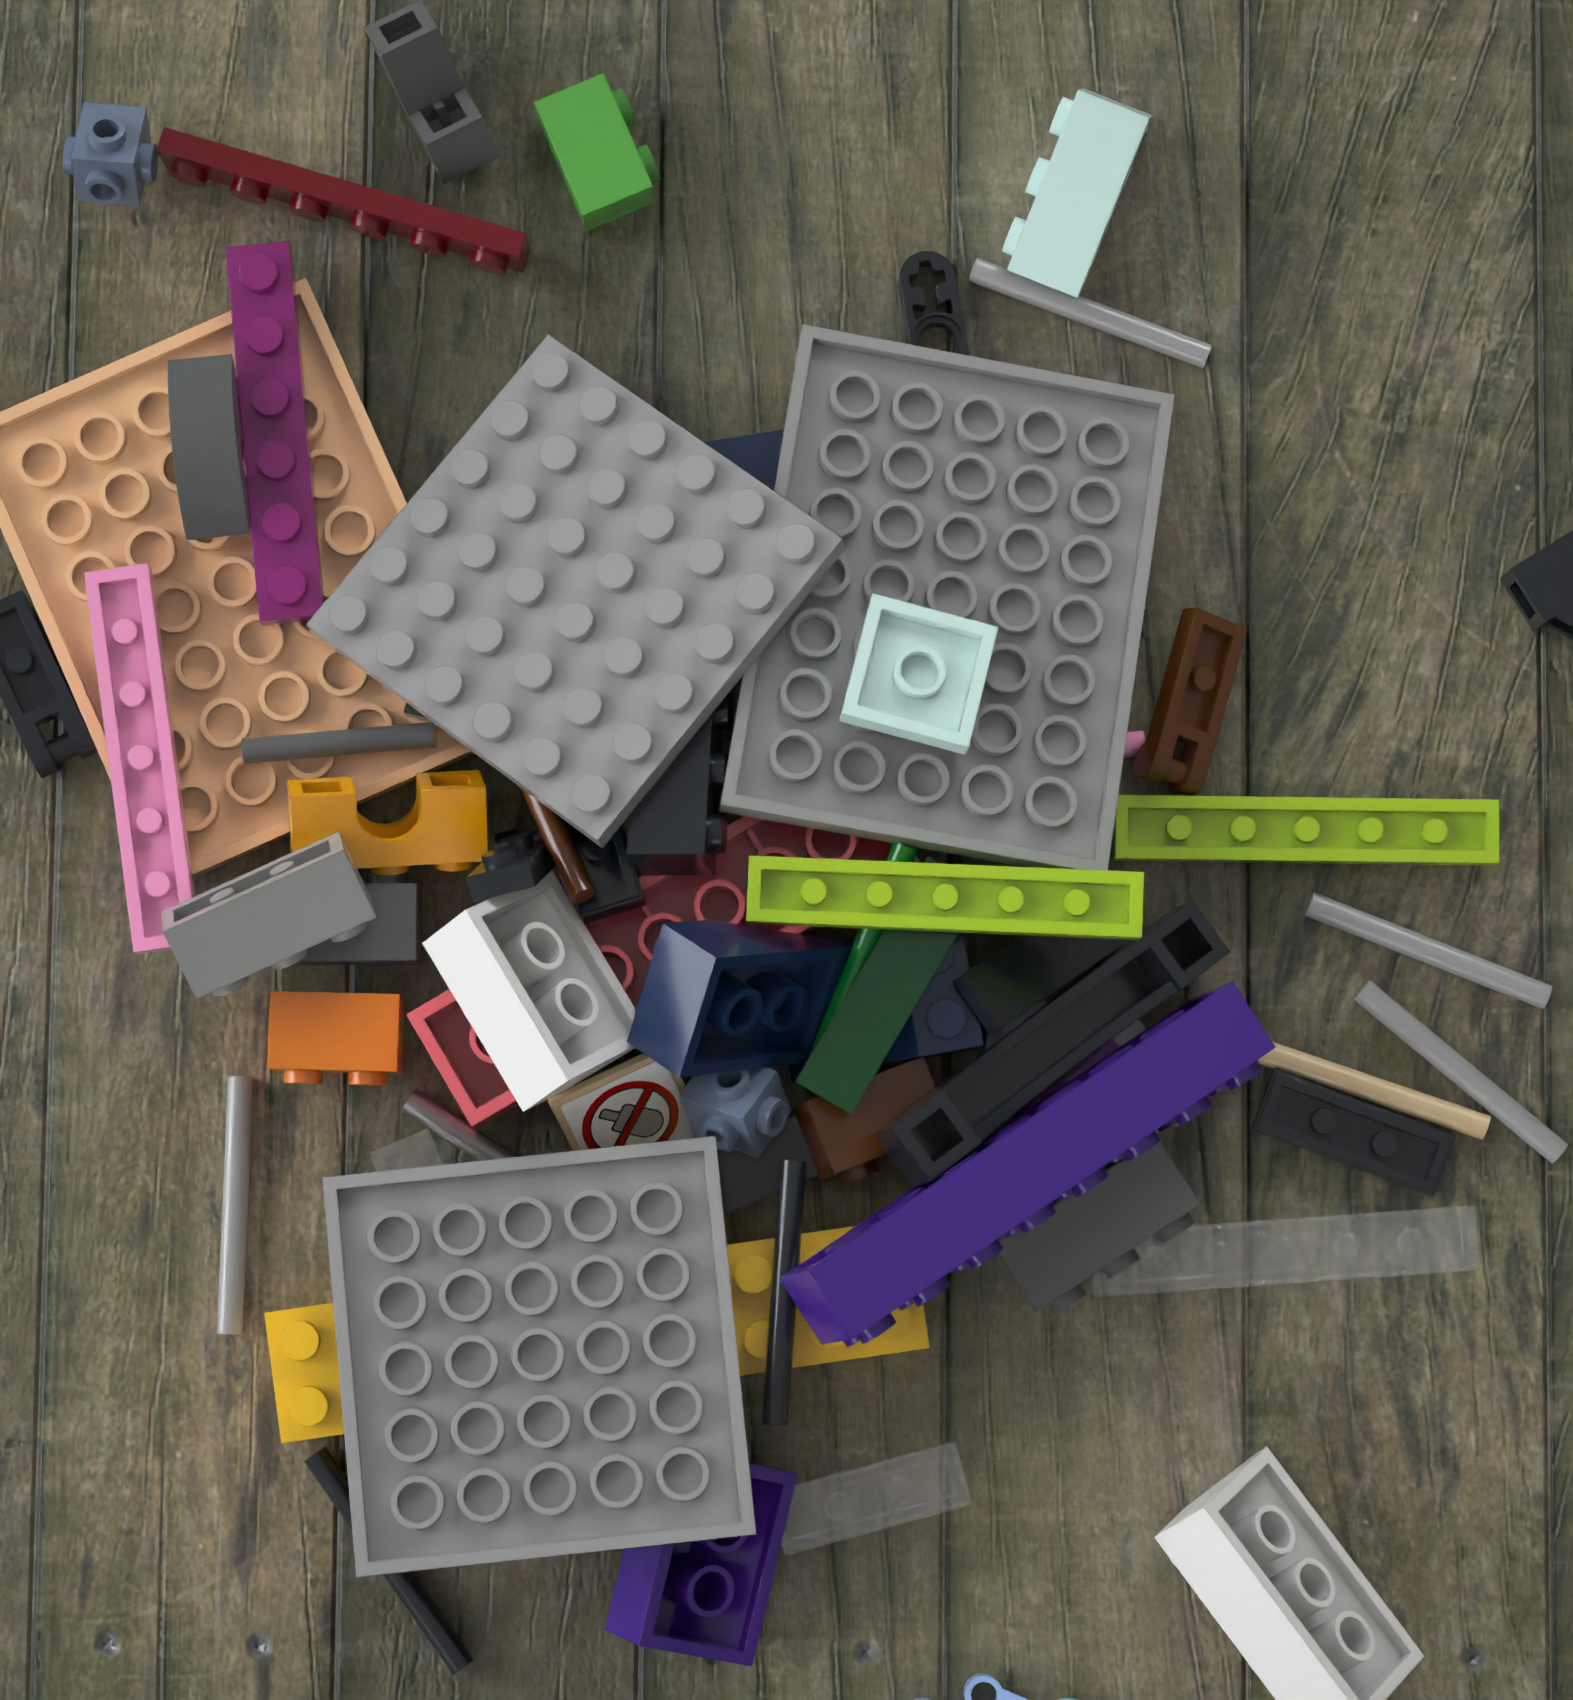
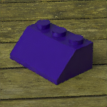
[604,1461,798,1666]

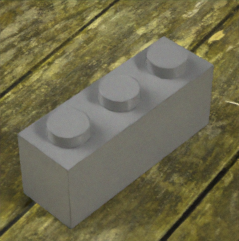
[161,831,376,999]

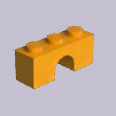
[287,770,488,875]

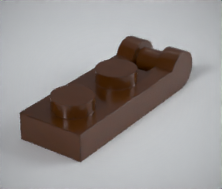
[1133,608,1247,796]

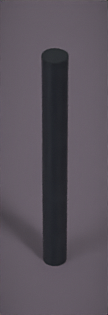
[762,1160,806,1426]
[304,1447,474,1675]

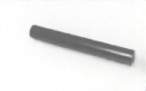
[242,722,437,764]

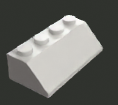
[1154,1447,1424,1700]

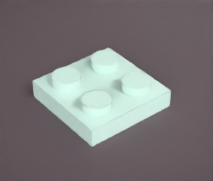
[839,593,998,755]

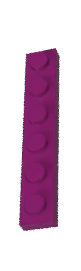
[225,241,324,625]

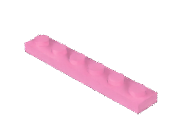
[84,563,195,954]

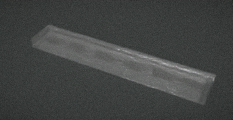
[1091,1206,1480,1297]

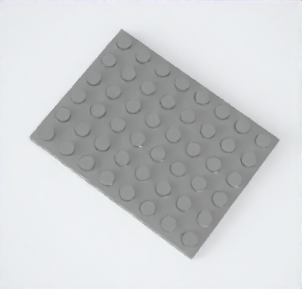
[719,324,1175,870]

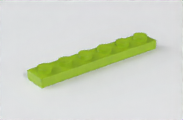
[1113,795,1500,866]
[746,855,1144,940]

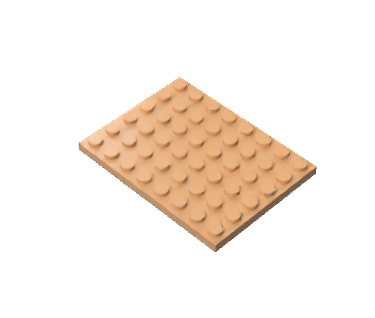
[0,278,474,879]

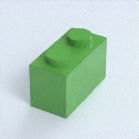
[534,73,661,232]

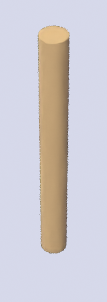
[1258,1042,1491,1140]

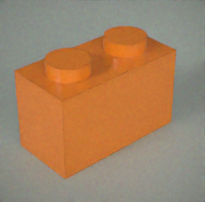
[267,991,406,1086]

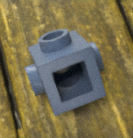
[63,102,158,207]
[679,1067,792,1158]

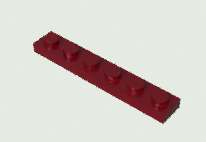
[156,127,530,275]

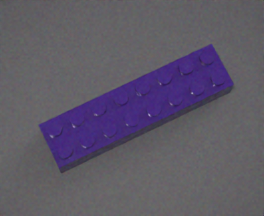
[779,981,1276,1347]

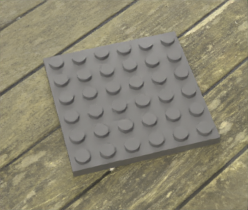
[306,335,846,848]
[322,1136,757,1577]

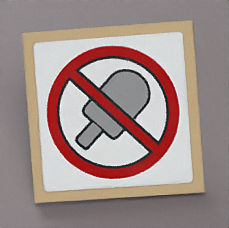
[547,1053,700,1151]

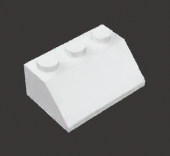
[422,870,636,1112]

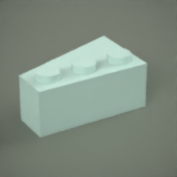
[1002,88,1153,298]

